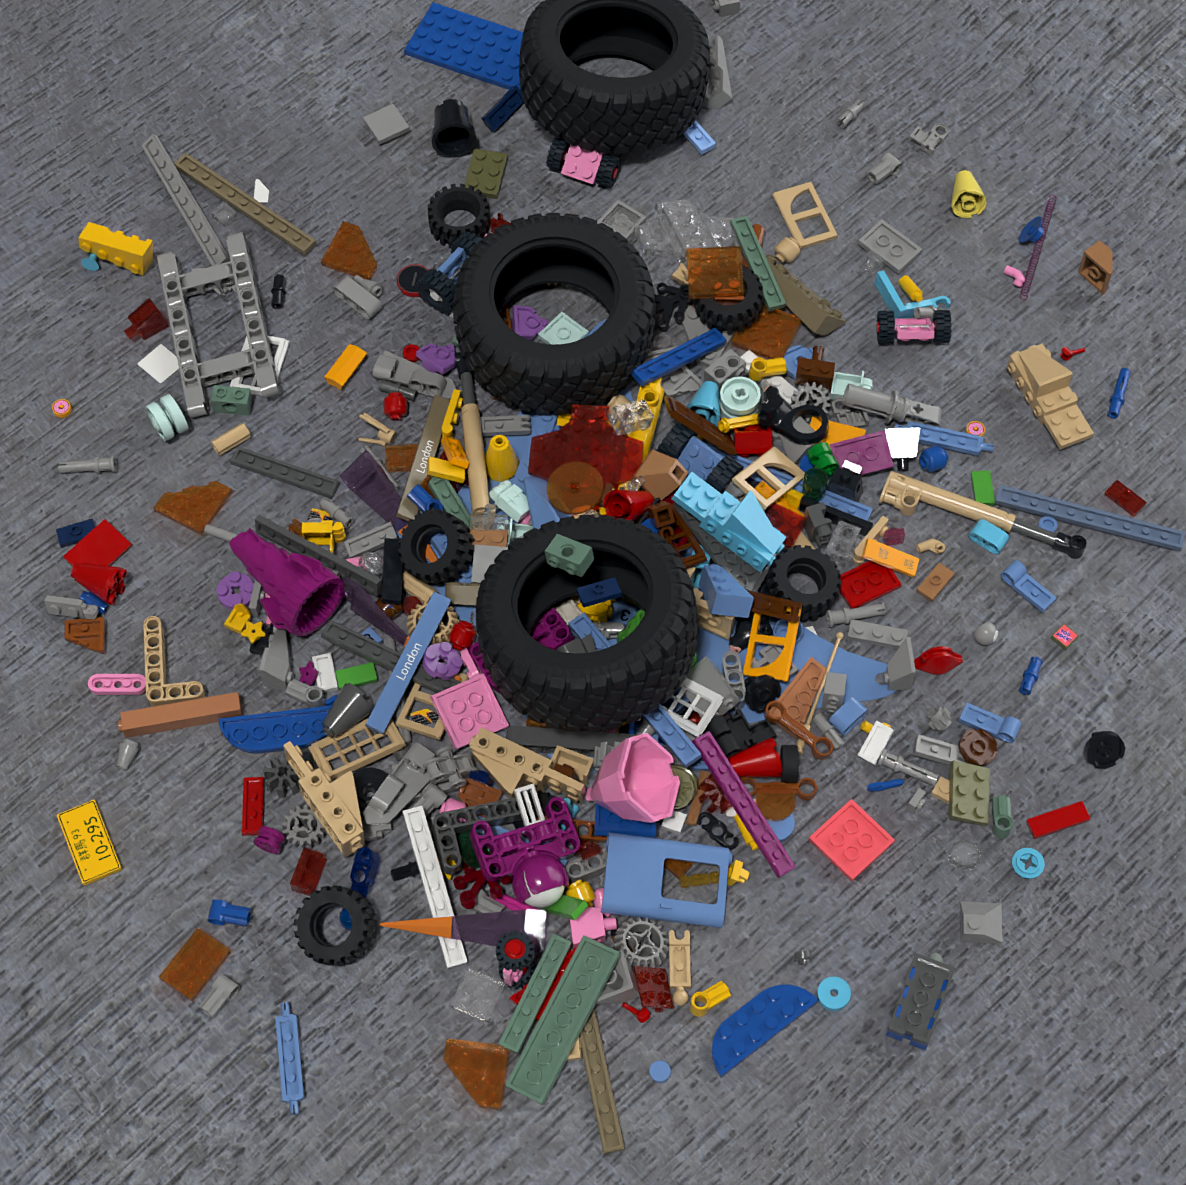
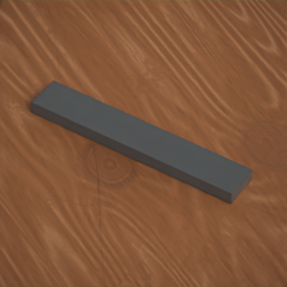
[230,446,340,499]

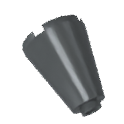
[322,683,375,738]

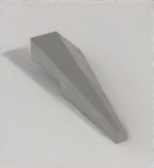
[760,379,822,465]

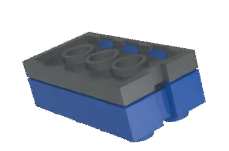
[886,952,955,1051]

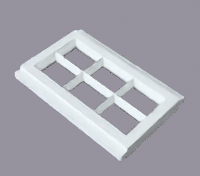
[230,336,290,396]
[661,677,724,737]

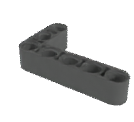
[432,797,528,874]

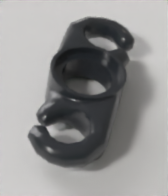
[697,812,739,850]

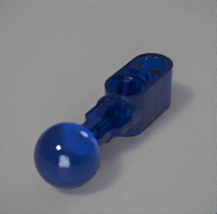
[339,847,380,931]

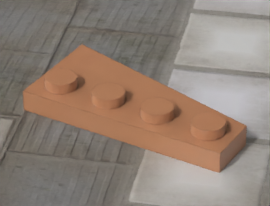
[768,657,827,740]

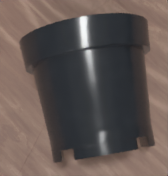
[432,99,477,157]

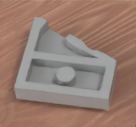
[661,365,703,397]

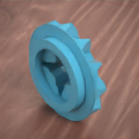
[1011,848,1045,880]

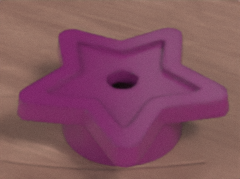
[299,661,318,686]

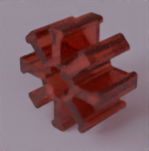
[698,773,733,814]

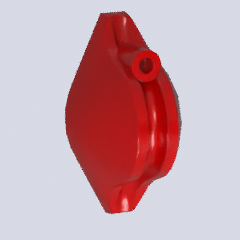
[914,646,963,675]

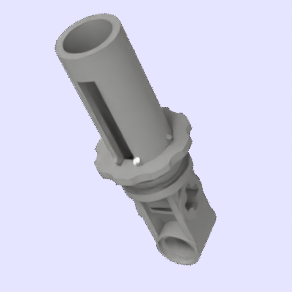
[842,384,942,427]

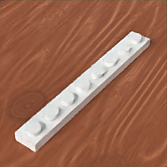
[402,806,467,969]

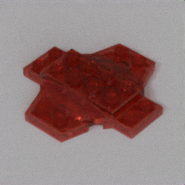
[528,405,644,512]

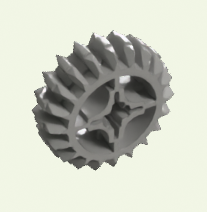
[613,917,669,972]

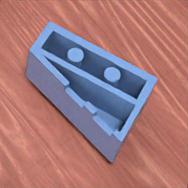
[699,564,754,618]

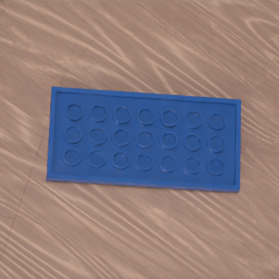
[404,2,523,90]

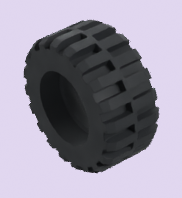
[694,262,763,333]
[398,509,474,586]
[764,545,842,621]
[294,885,377,966]

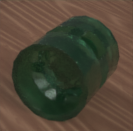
[801,468,828,502]
[456,830,490,868]

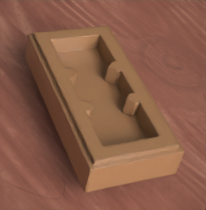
[916,563,955,602]

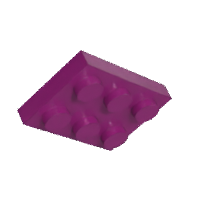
[830,430,894,475]

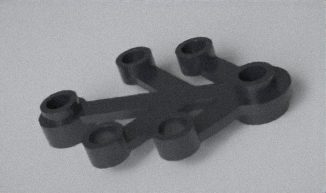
[654,282,694,331]

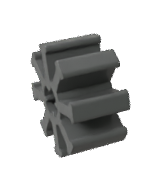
[263,753,300,798]

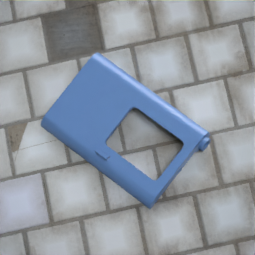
[600,832,732,928]

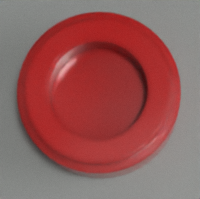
[403,344,420,363]

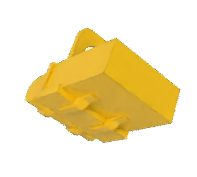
[301,520,346,554]

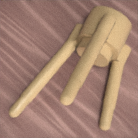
[358,413,397,447]

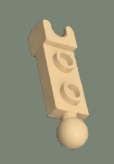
[669,930,691,1006]

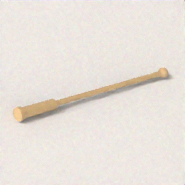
[796,632,844,756]

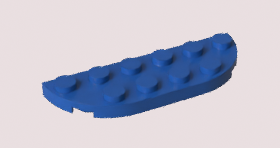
[219,705,332,753]
[712,985,819,1078]

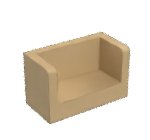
[551,745,595,785]

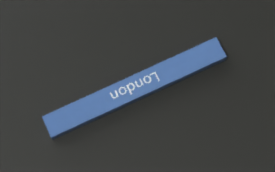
[365,592,451,734]

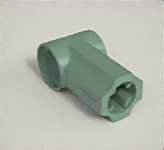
[992,795,1013,839]

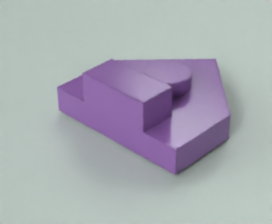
[511,305,549,340]
[416,343,455,375]

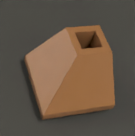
[633,450,688,501]

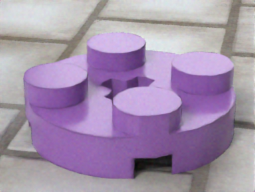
[216,571,254,610]
[422,642,463,680]

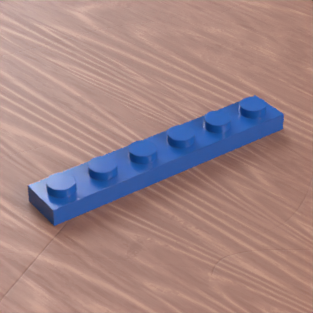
[631,328,727,387]

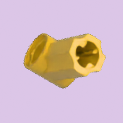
[748,357,787,381]
[690,981,731,1017]

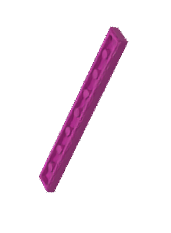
[692,731,796,878]

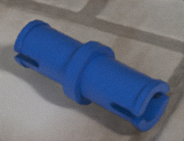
[1019,656,1043,695]

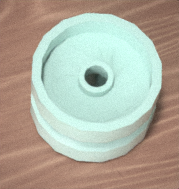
[720,376,761,419]
[145,394,189,442]

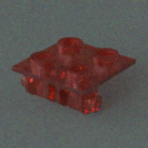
[766,502,807,549]
[633,966,674,1013]

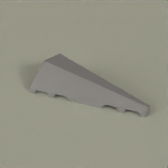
[701,35,732,108]

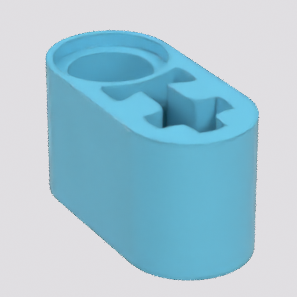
[968,519,1009,554]

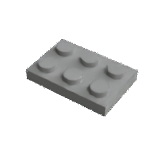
[858,219,922,274]

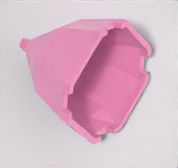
[586,733,680,823]

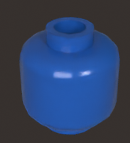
[919,446,948,472]

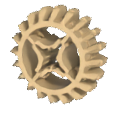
[407,600,459,648]

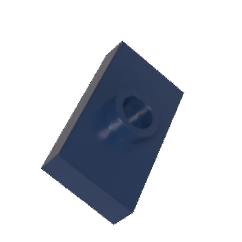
[56,518,95,548]
[576,577,622,608]

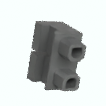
[802,502,832,548]

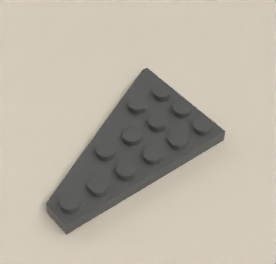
[673,502,777,592]

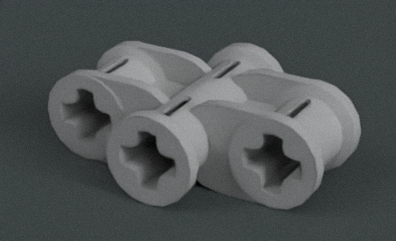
[423,746,479,790]

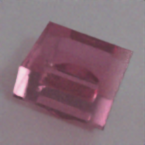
[883,528,905,546]

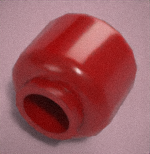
[383,392,407,421]
[448,620,477,650]

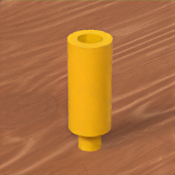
[898,275,923,302]
[734,814,759,851]

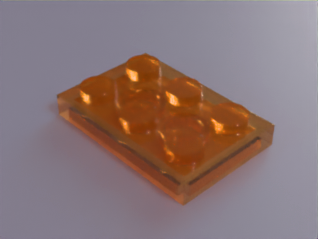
[159,928,231,1002]

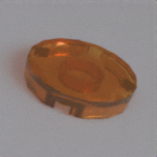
[755,781,796,822]

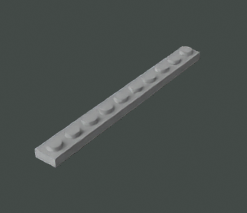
[141,134,230,266]

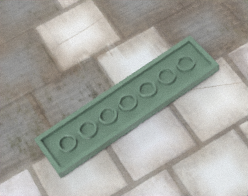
[505,935,621,1105]

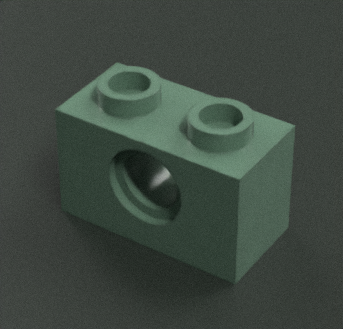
[210,385,253,416]
[545,534,594,577]

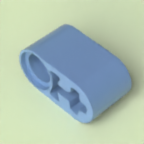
[828,697,869,735]

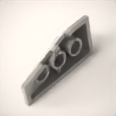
[259,627,293,690]

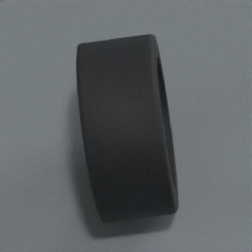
[780,745,799,783]

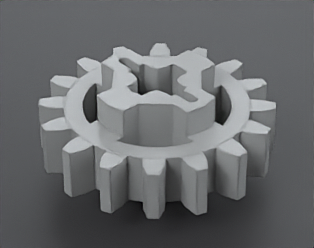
[791,382,831,422]
[282,805,326,849]

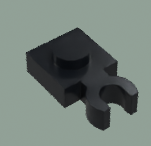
[249,621,274,655]

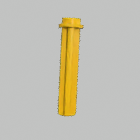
[718,414,759,433]

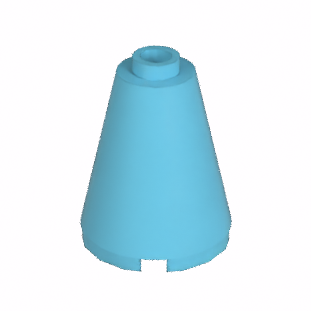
[687,381,720,426]

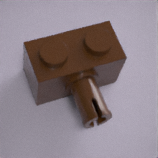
[795,346,835,389]

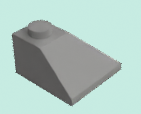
[883,637,916,691]
[960,901,1002,944]
[596,950,641,1004]

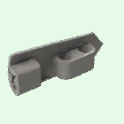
[373,350,456,400]
[363,742,436,825]

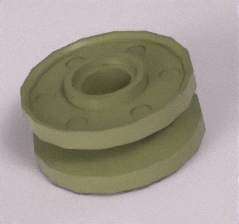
[671,765,698,809]

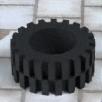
[428,183,491,248]

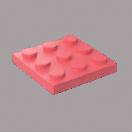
[809,799,895,882]

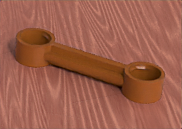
[764,701,833,759]
[740,777,817,801]

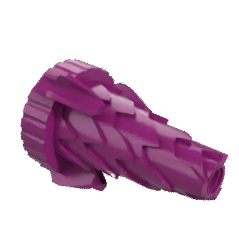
[229,528,345,637]

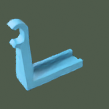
[874,270,951,318]

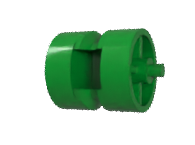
[807,442,840,478]

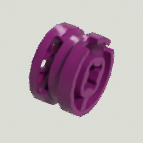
[253,826,286,854]

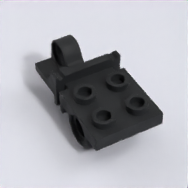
[700,708,776,759]

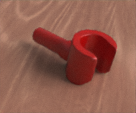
[1059,346,1085,361]
[622,1002,651,1023]

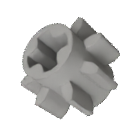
[927,707,951,731]

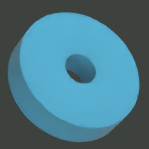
[817,977,851,1011]

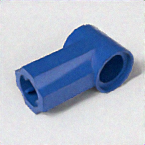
[407,484,443,514]
[207,899,251,927]

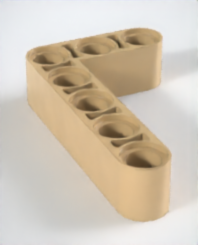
[144,616,206,707]

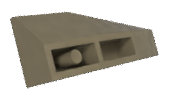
[765,254,846,336]

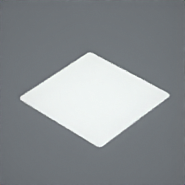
[138,344,179,383]

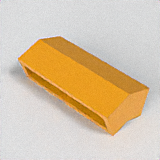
[324,344,367,390]

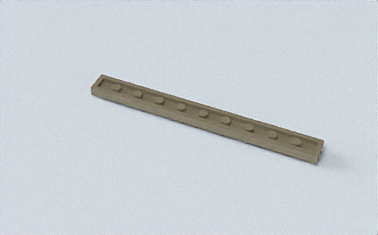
[174,153,316,256]

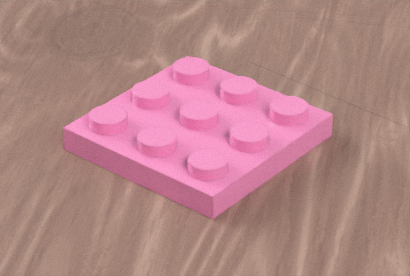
[430,673,509,750]

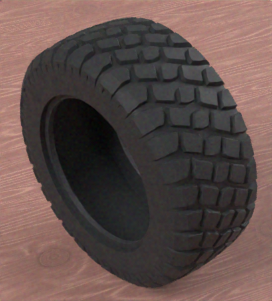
[519,0,710,154]
[453,213,656,415]
[475,514,698,732]

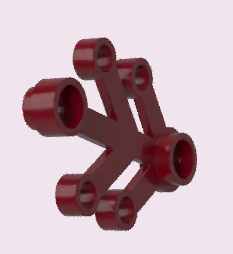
[453,849,512,909]

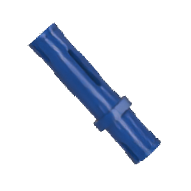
[1108,368,1131,419]

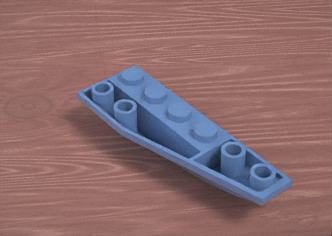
[523,475,572,529]

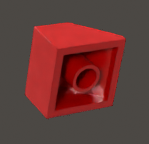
[732,425,772,457]

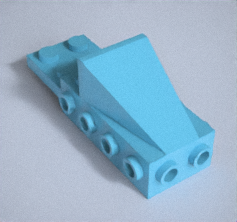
[671,472,786,572]

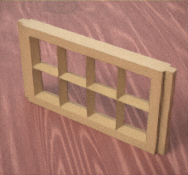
[308,719,406,781]

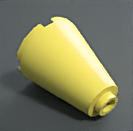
[951,170,987,218]

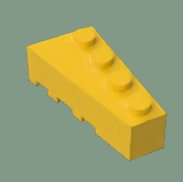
[78,222,153,276]

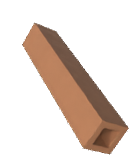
[118,692,243,738]

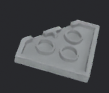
[681,306,737,367]

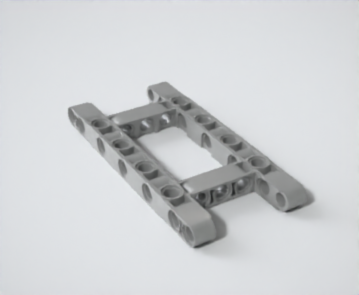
[157,232,280,418]

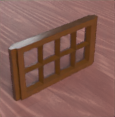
[664,395,737,455]
[634,504,707,568]

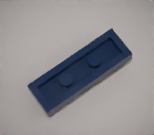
[481,85,523,132]

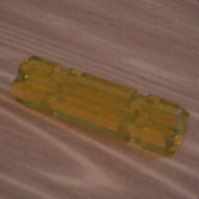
[679,871,719,888]

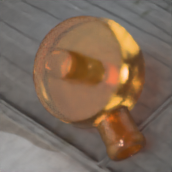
[288,519,302,536]

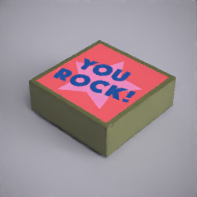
[1051,624,1079,651]

